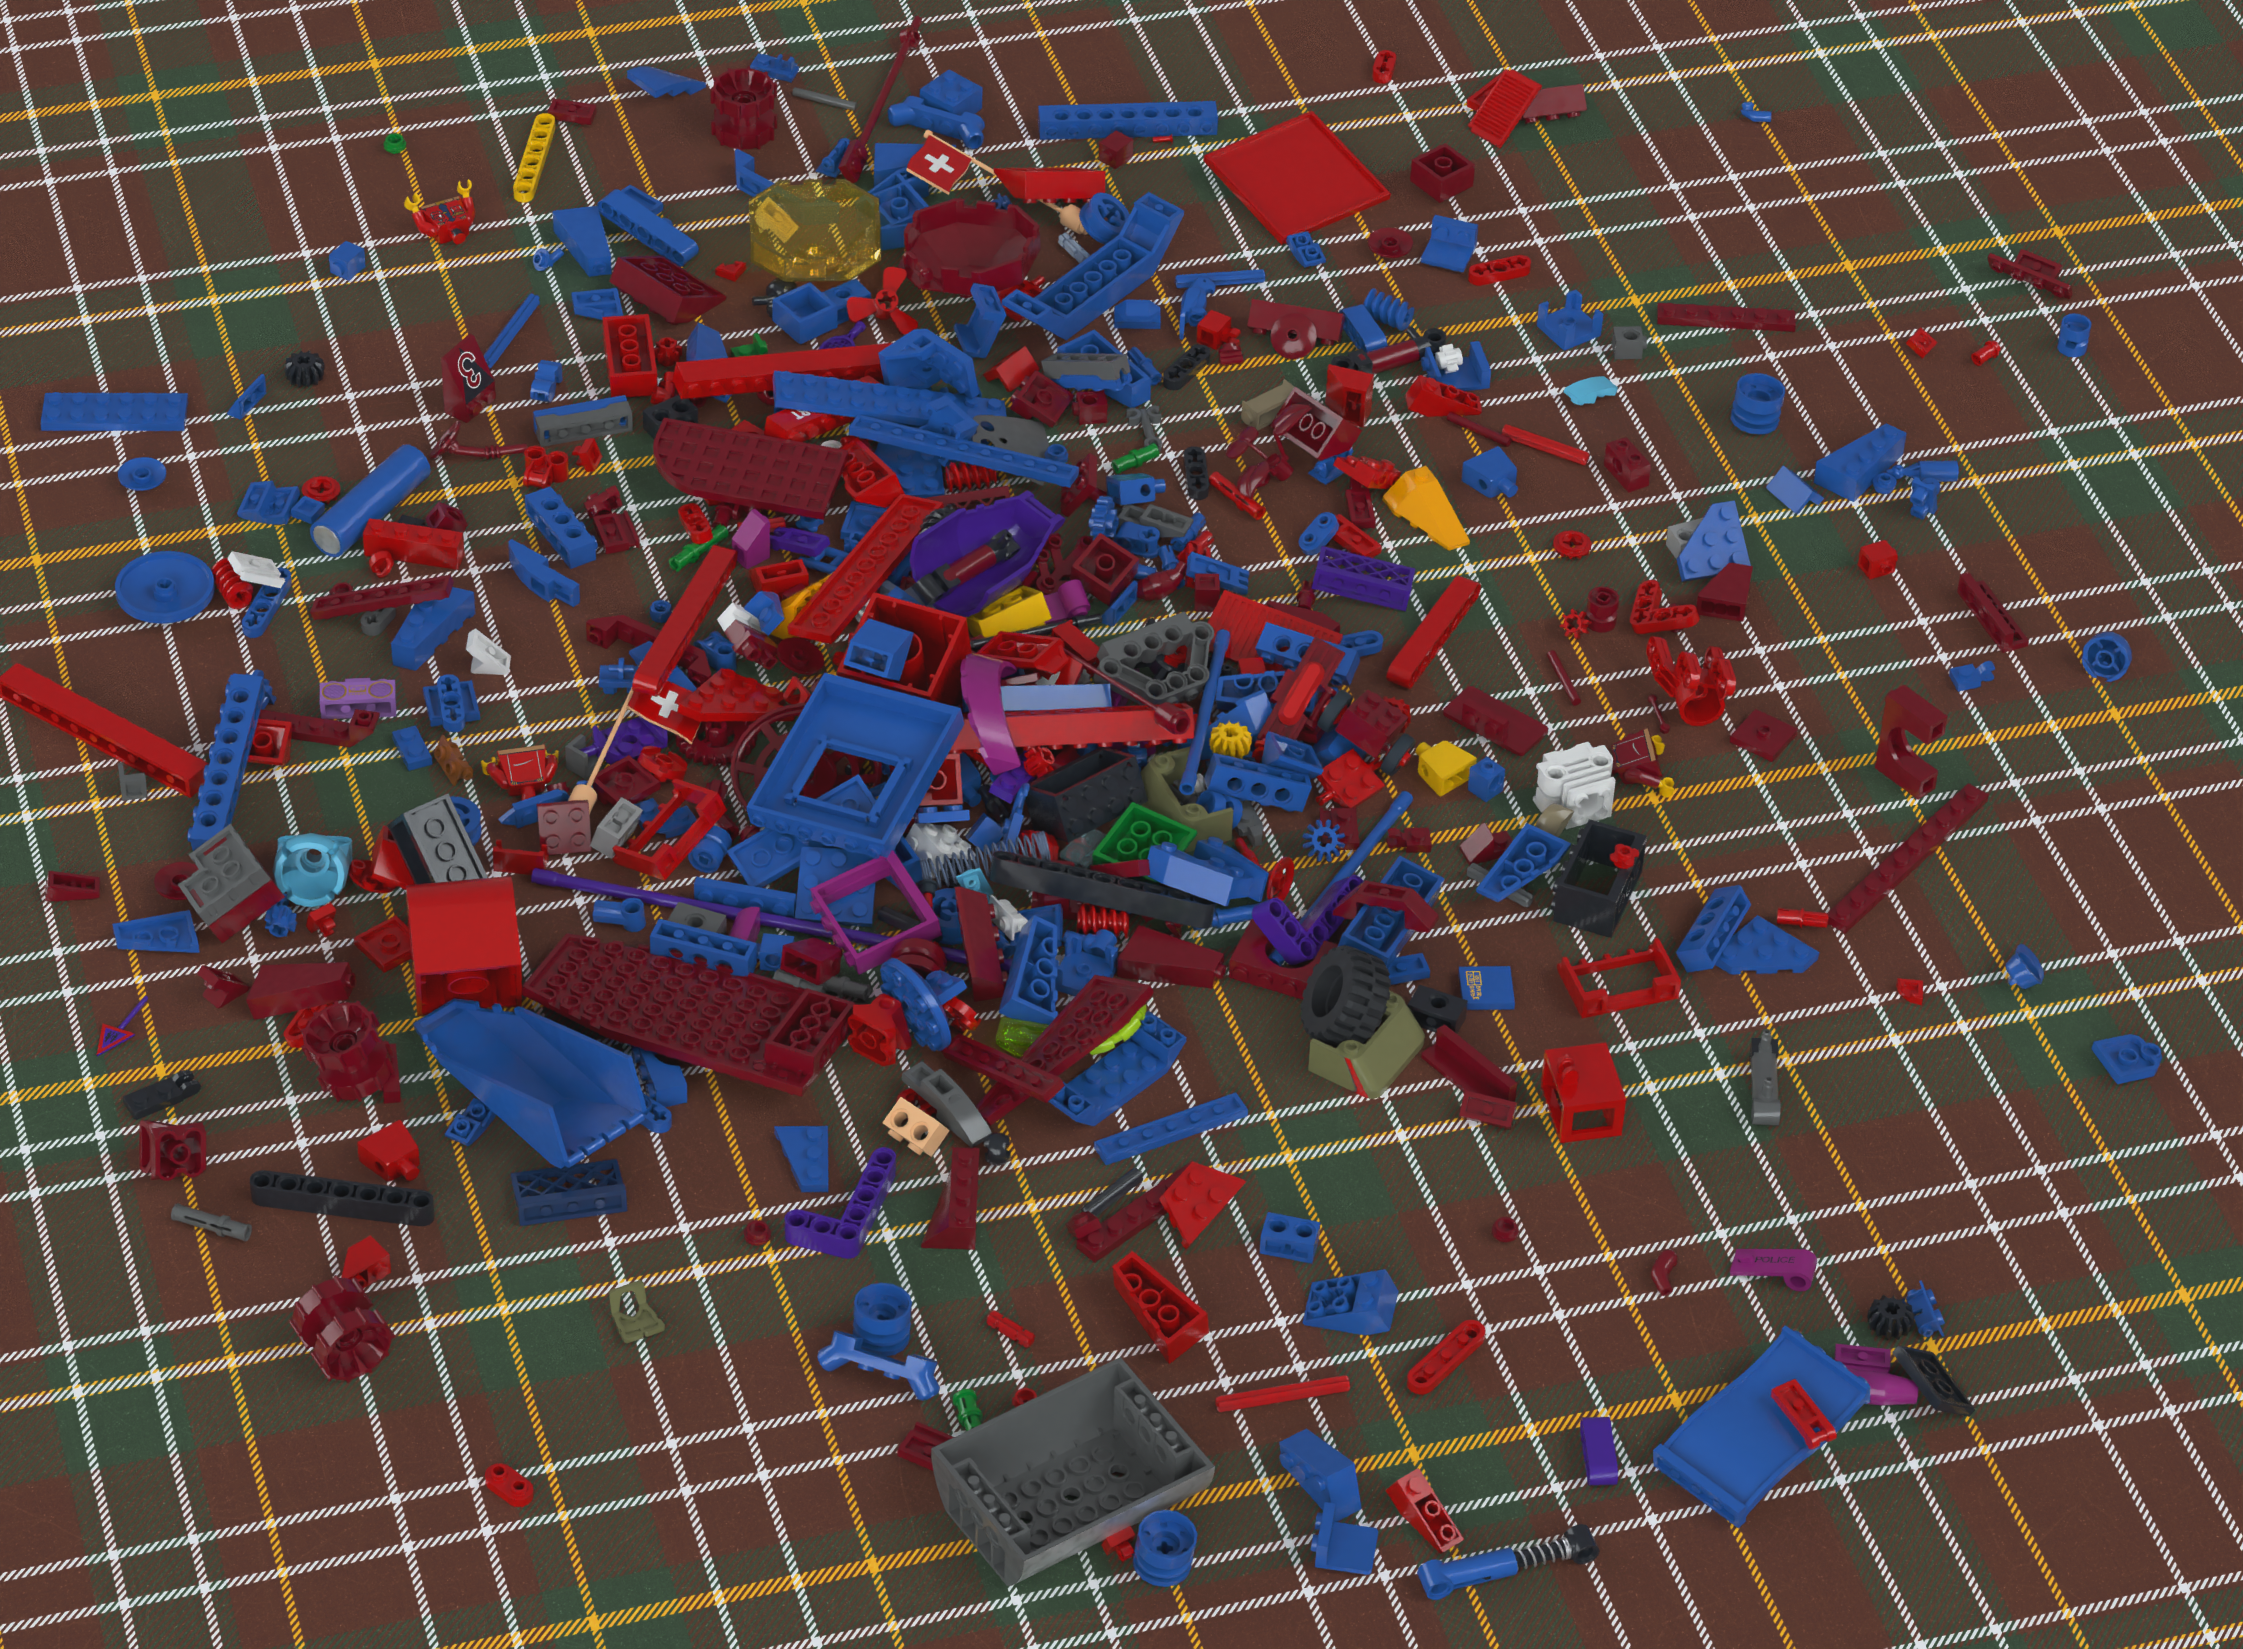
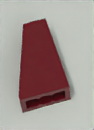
[1117,925,1226,989]
[246,962,356,1019]

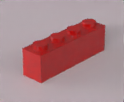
[363,518,465,570]

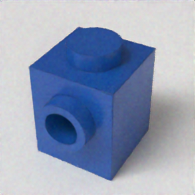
[329,241,366,281]

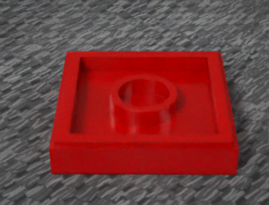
[353,915,411,973]

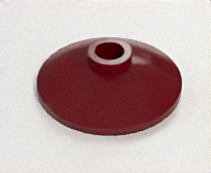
[1368,227,1413,258]
[1271,313,1317,360]
[777,638,824,675]
[154,862,199,900]

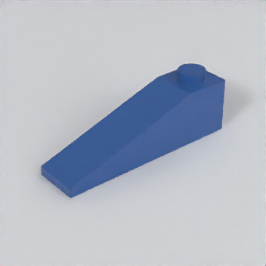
[1178,690,1272,760]
[1476,823,1571,902]

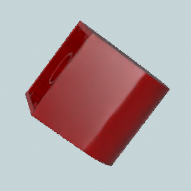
[837,592,972,707]
[406,876,522,1016]

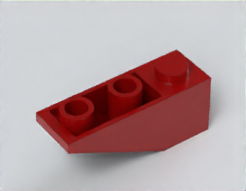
[1405,375,1482,417]
[1385,1468,1464,1554]

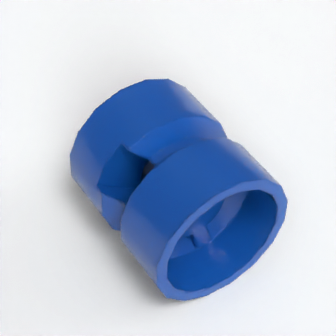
[2057,313,2091,357]
[1196,790,1243,829]
[688,825,732,873]

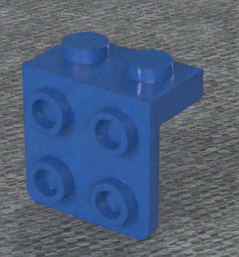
[1311,1502,1378,1575]

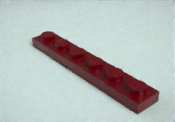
[1657,303,1796,332]
[310,575,454,620]
[942,1033,1065,1103]
[1076,1160,1194,1263]

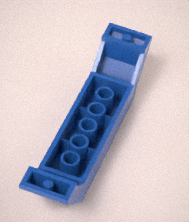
[1002,192,1184,341]

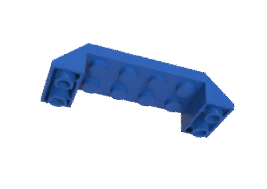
[1048,1010,1187,1126]

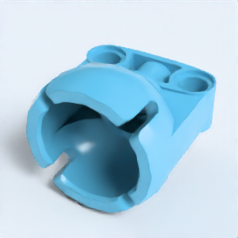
[272,833,353,907]

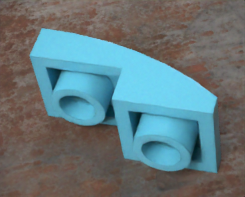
[1564,376,1618,405]

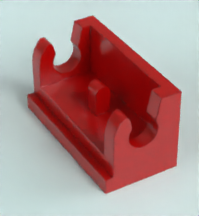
[493,839,549,875]

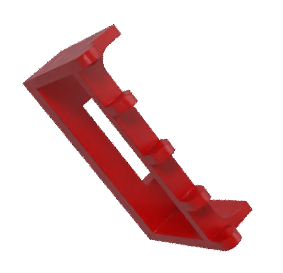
[612,778,727,881]
[1557,938,1681,1018]

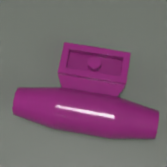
[1834,1344,1918,1406]

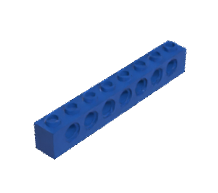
[1038,101,1218,140]
[187,673,266,851]

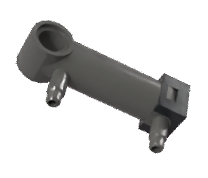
[1749,1029,1781,1126]

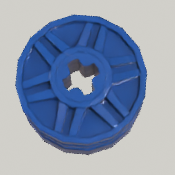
[1731,373,1785,435]
[853,1283,912,1356]
[1132,1510,1197,1587]

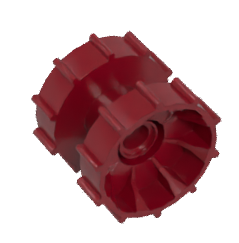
[710,66,777,150]
[301,1000,395,1102]
[289,1275,395,1383]

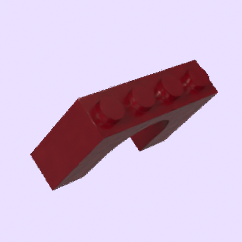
[1875,684,1948,800]
[1229,919,1338,1000]

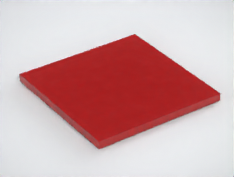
[1203,111,1391,245]

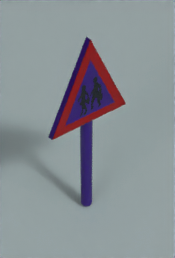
[97,996,148,1057]

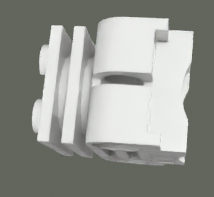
[1533,742,1616,829]

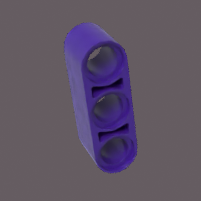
[1580,1417,1618,1486]

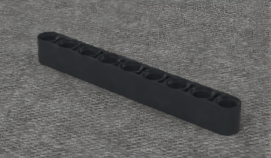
[989,851,1216,929]

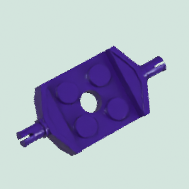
[579,716,668,765]

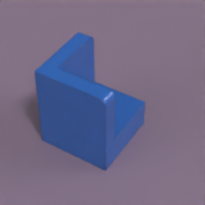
[965,813,1004,854]

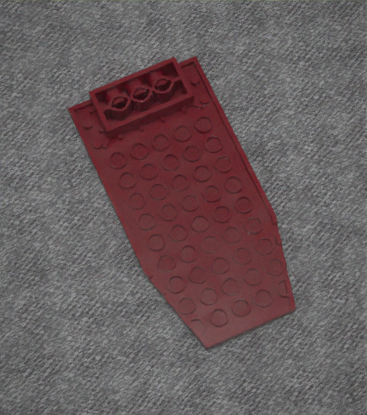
[522,933,857,1097]

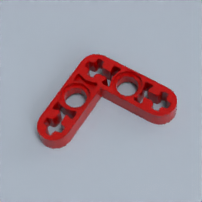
[1630,580,1700,634]

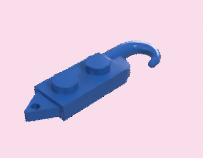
[995,783,1030,853]

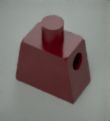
[780,938,843,985]

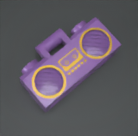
[320,678,396,719]

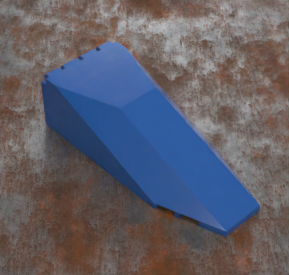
[413,998,647,1169]

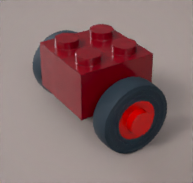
[1317,690,1416,776]

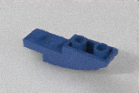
[508,539,580,607]

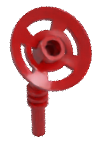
[1234,838,1294,901]

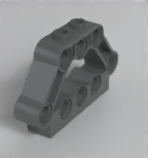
[1094,612,1214,705]

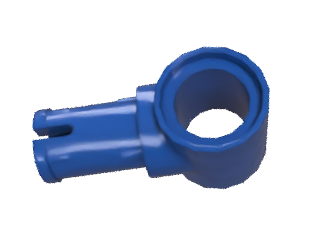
[1063,929,1117,958]

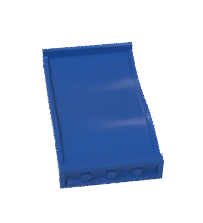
[1653,1325,1871,1529]

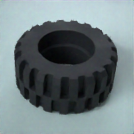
[1300,945,1391,1048]

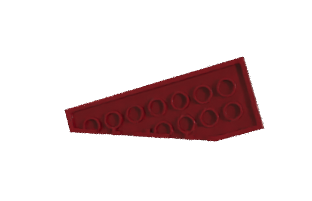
[975,975,1154,1126]

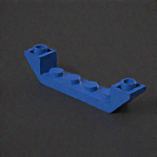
[735,149,840,225]

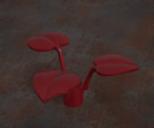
[1226,404,1312,499]

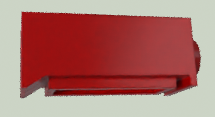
[1051,620,1100,678]

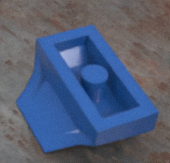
[1114,300,1161,329]

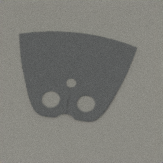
[973,415,1049,486]

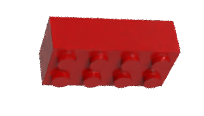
[602,314,658,397]

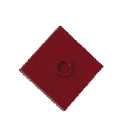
[1730,709,1798,762]

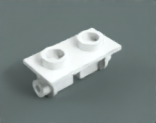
[989,895,1028,941]

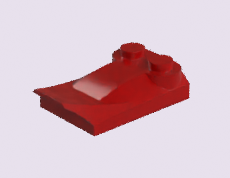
[975,631,1069,675]

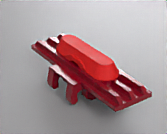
[1257,637,1345,740]

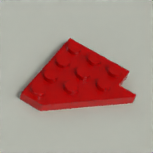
[677,668,795,722]

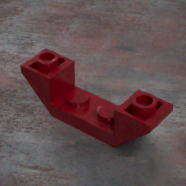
[1333,880,1439,933]

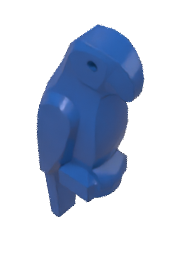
[1179,277,1216,340]

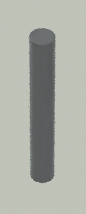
[792,87,857,111]

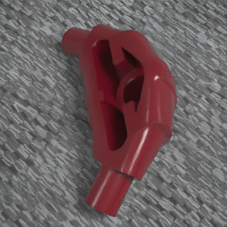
[1124,561,1187,601]

